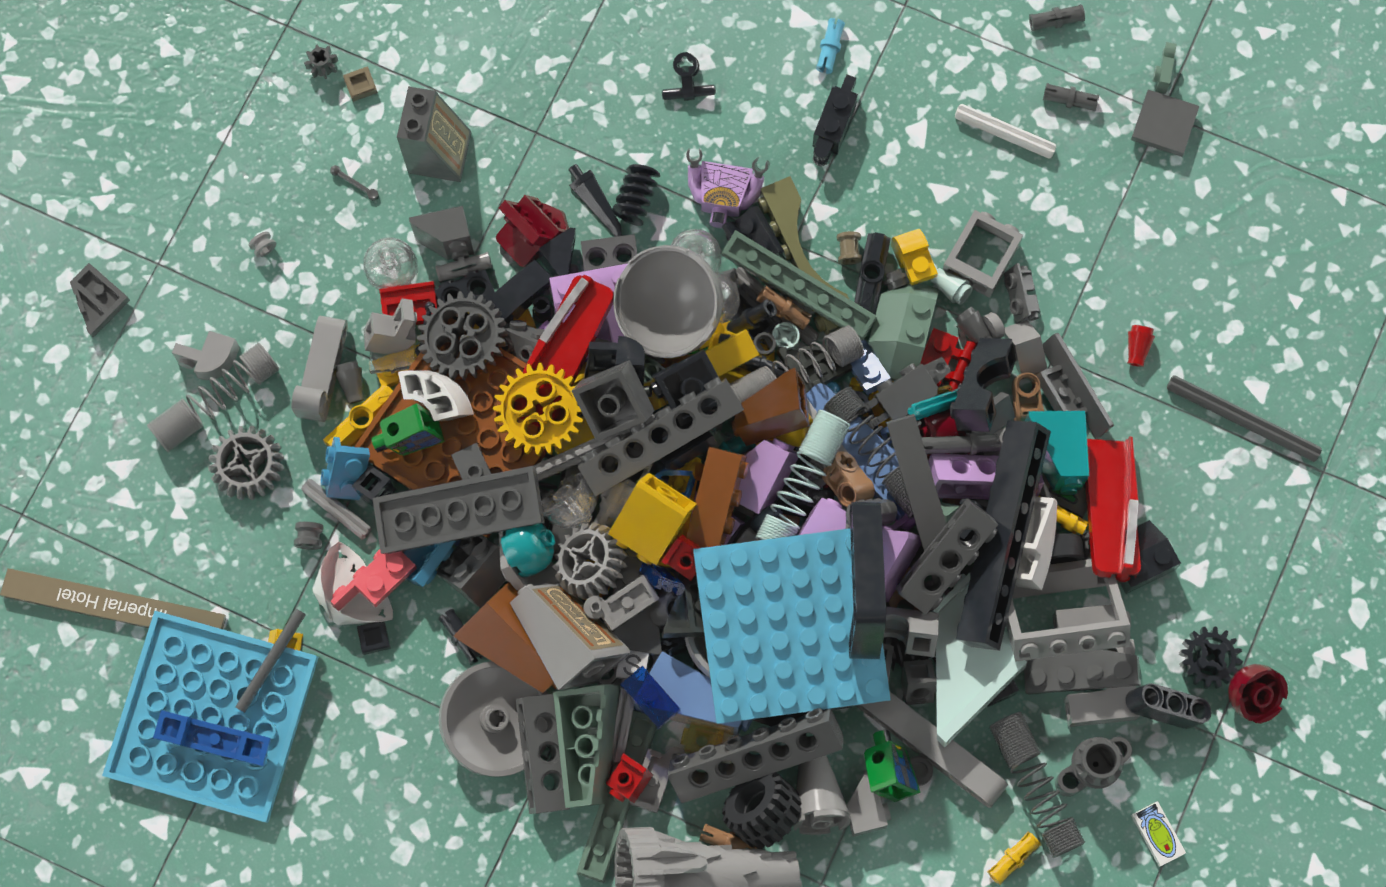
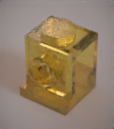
[680,721,725,753]

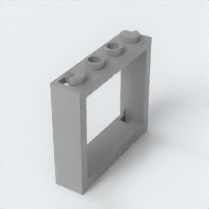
[1006,559,1130,662]

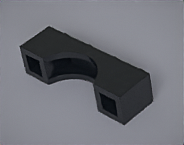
[950,338,1016,432]

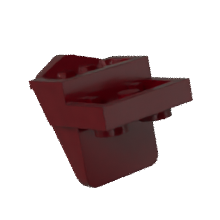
[496,195,569,267]

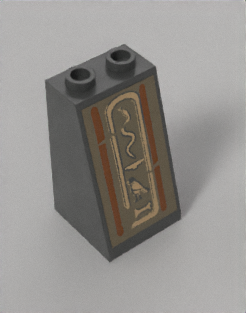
[397,86,472,182]

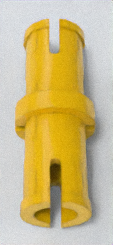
[987,831,1041,885]

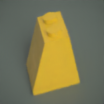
[608,473,697,565]

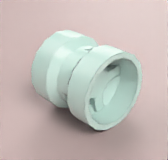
[772,322,799,354]

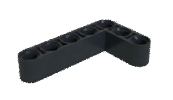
[849,502,886,659]

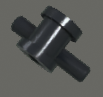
[662,52,716,101]

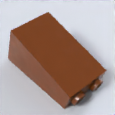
[454,582,557,693]

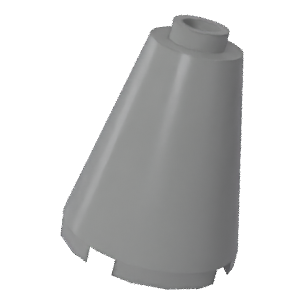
[793,755,851,835]

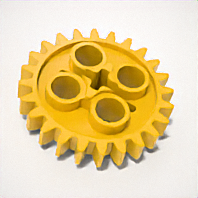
[493,363,584,456]

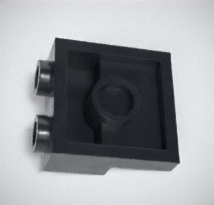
[650,350,718,427]

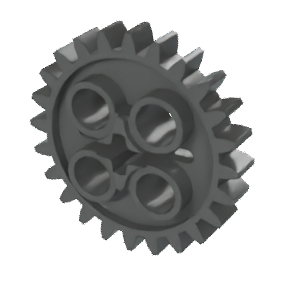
[417,291,508,381]

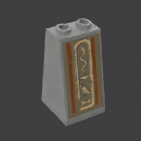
[510,582,631,690]

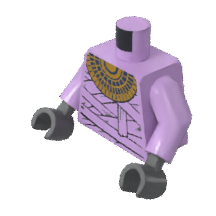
[686,148,770,228]

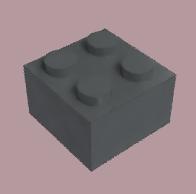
[572,360,655,441]

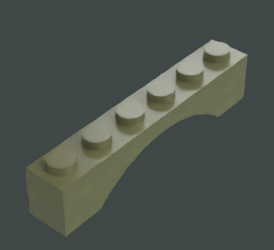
[758,176,849,336]

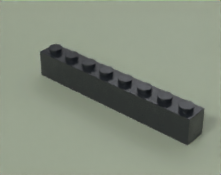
[956,420,1051,651]

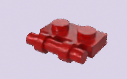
[920,328,977,392]

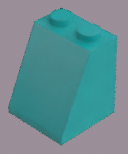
[1025,411,1089,495]

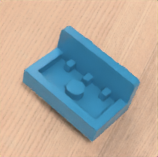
[320,437,370,500]
[403,541,455,587]

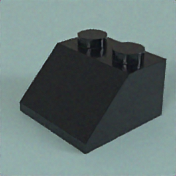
[1115,520,1181,594]

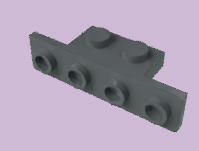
[1036,333,1114,439]

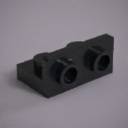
[722,206,784,256]

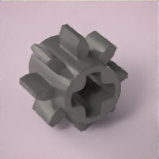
[304,44,338,79]

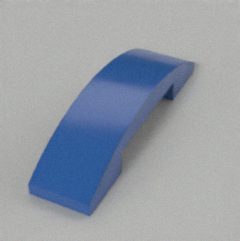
[153,710,272,767]

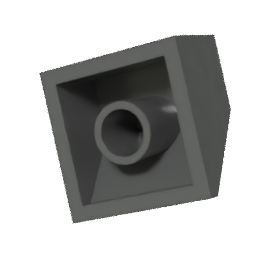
[409,206,474,261]

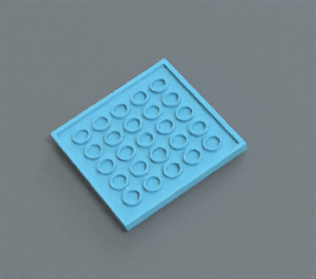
[693,528,891,724]
[102,611,319,823]

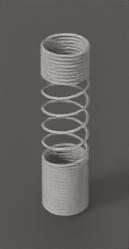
[729,325,864,403]
[147,342,279,452]

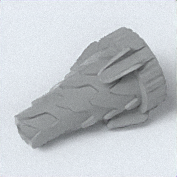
[615,827,802,887]

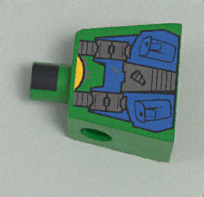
[372,403,445,455]
[864,730,921,802]

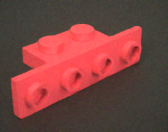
[331,549,417,611]

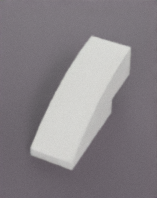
[1015,496,1057,590]

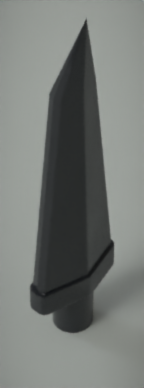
[568,164,622,237]

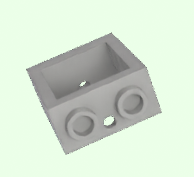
[943,210,1023,298]

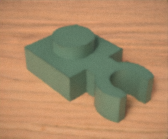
[1152,42,1177,94]

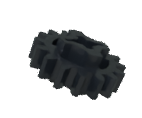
[1179,626,1243,689]

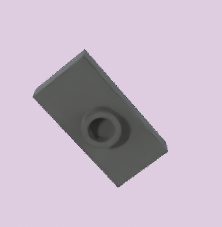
[452,443,492,480]

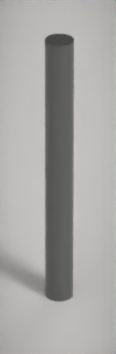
[235,609,306,713]

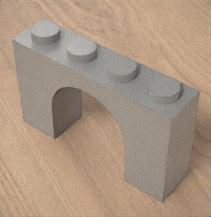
[1052,605,1140,727]

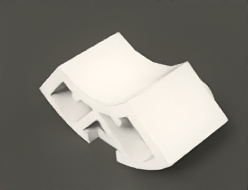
[398,370,474,421]

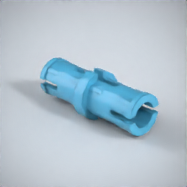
[816,18,845,74]

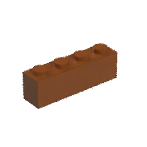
[683,447,749,561]

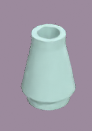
[931,268,973,305]

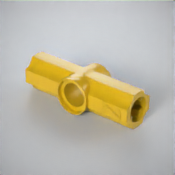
[323,384,393,447]

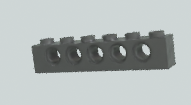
[578,377,744,496]
[667,708,843,804]

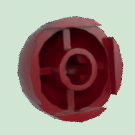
[1228,664,1288,724]

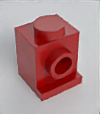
[661,535,701,581]
[606,754,653,803]

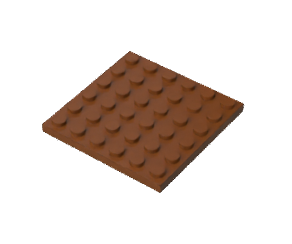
[354,318,579,538]

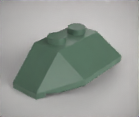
[868,283,939,381]

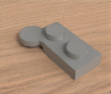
[583,575,660,631]
[630,747,686,813]

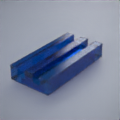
[640,562,685,596]

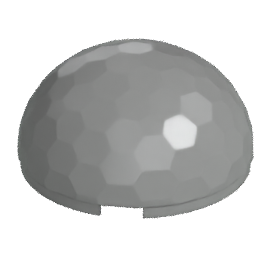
[613,245,723,358]

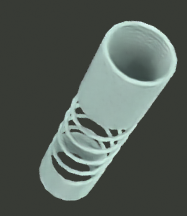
[756,410,851,540]

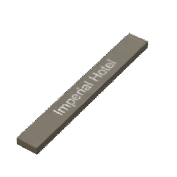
[0,568,226,629]

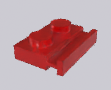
[379,281,438,325]

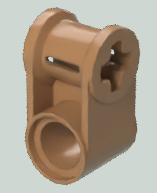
[1011,372,1044,421]
[822,451,875,507]

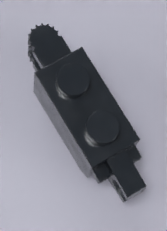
[812,74,858,166]

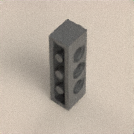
[896,498,998,614]
[516,694,570,814]

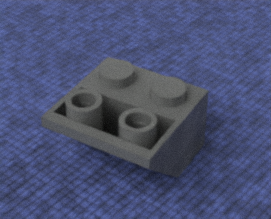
[436,536,506,609]

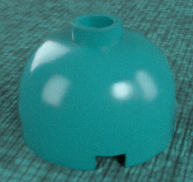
[501,524,555,578]

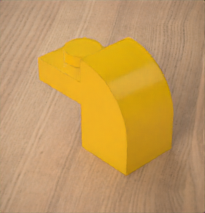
[891,229,938,286]

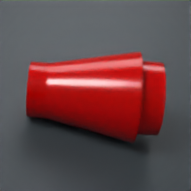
[1127,325,1155,367]

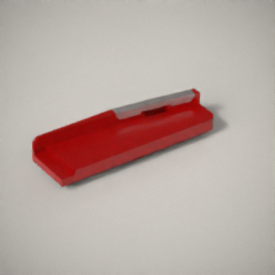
[513,275,614,428]
[1085,436,1141,582]

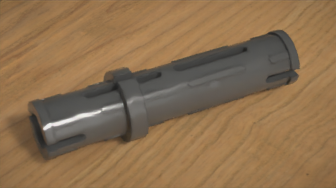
[921,433,1001,455]

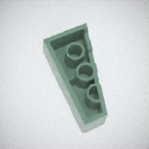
[553,684,620,808]

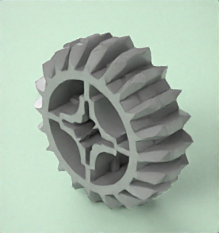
[208,426,284,500]
[553,522,628,599]

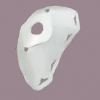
[312,542,393,625]

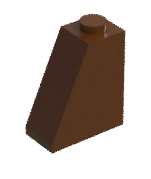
[731,368,810,446]

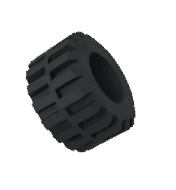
[722,772,802,849]

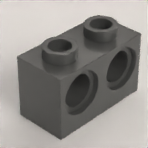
[581,234,637,271]

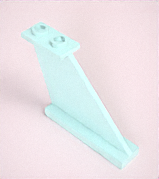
[932,573,1027,748]

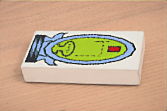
[1131,801,1186,867]

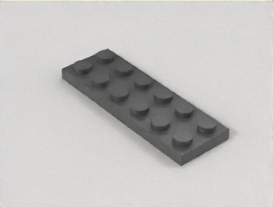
[373,466,545,555]

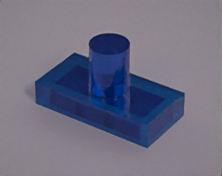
[620,666,681,729]

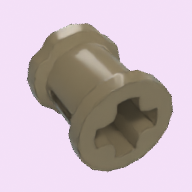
[837,231,862,265]

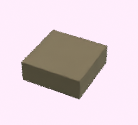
[343,66,378,102]

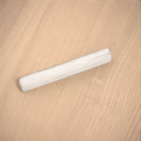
[955,104,1056,159]

